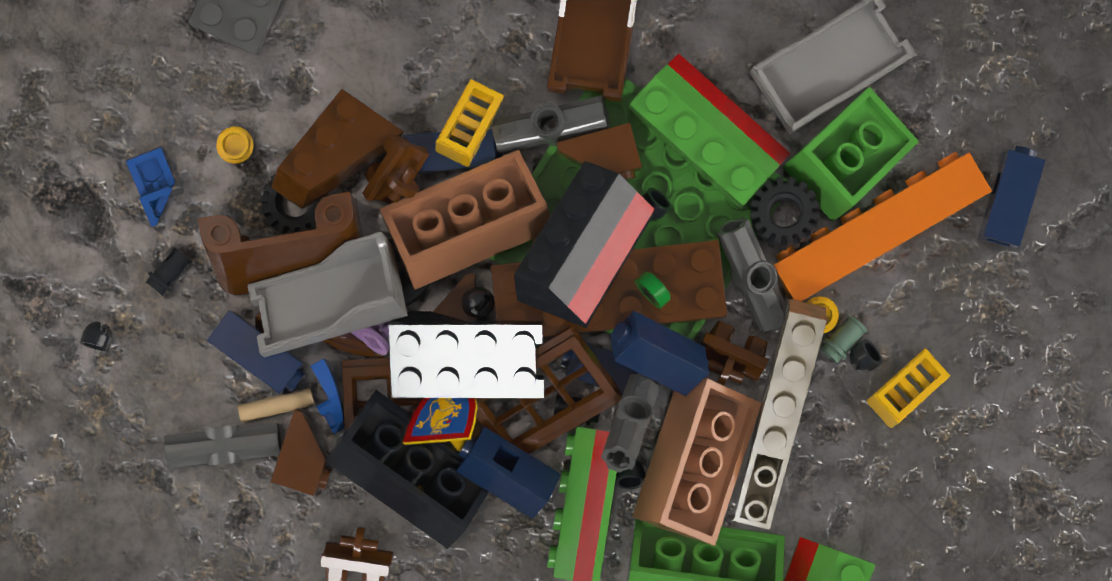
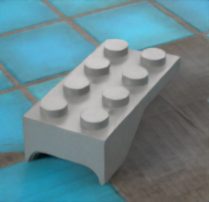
[750,0,917,135]
[248,232,408,358]

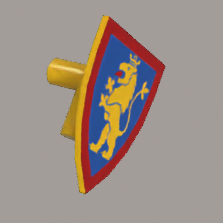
[403,398,478,451]

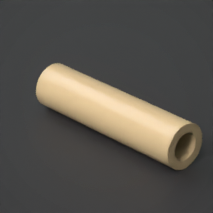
[238,387,315,423]

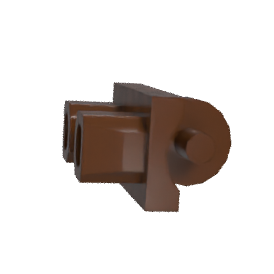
[362,135,430,205]
[700,321,769,386]
[320,527,393,581]

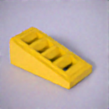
[435,79,504,167]
[866,348,951,428]

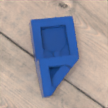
[126,146,176,227]
[311,358,345,434]

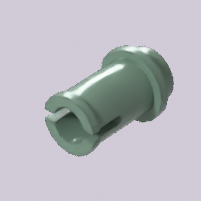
[820,315,867,364]

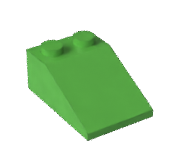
[782,87,919,222]

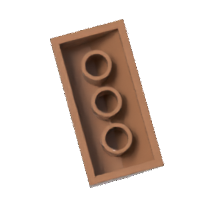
[380,149,550,290]
[632,378,762,546]

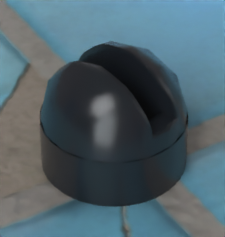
[642,188,671,221]
[461,287,495,318]
[80,321,112,352]
[849,339,882,373]
[615,460,645,489]

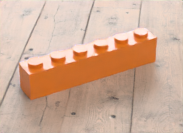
[773,151,992,301]

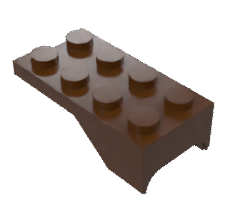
[547,0,638,102]

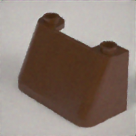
[197,192,363,295]

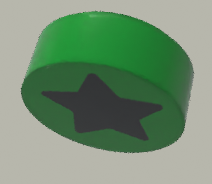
[634,271,671,309]

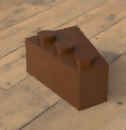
[271,89,404,209]

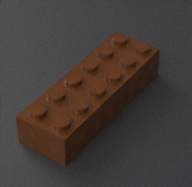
[491,240,727,338]

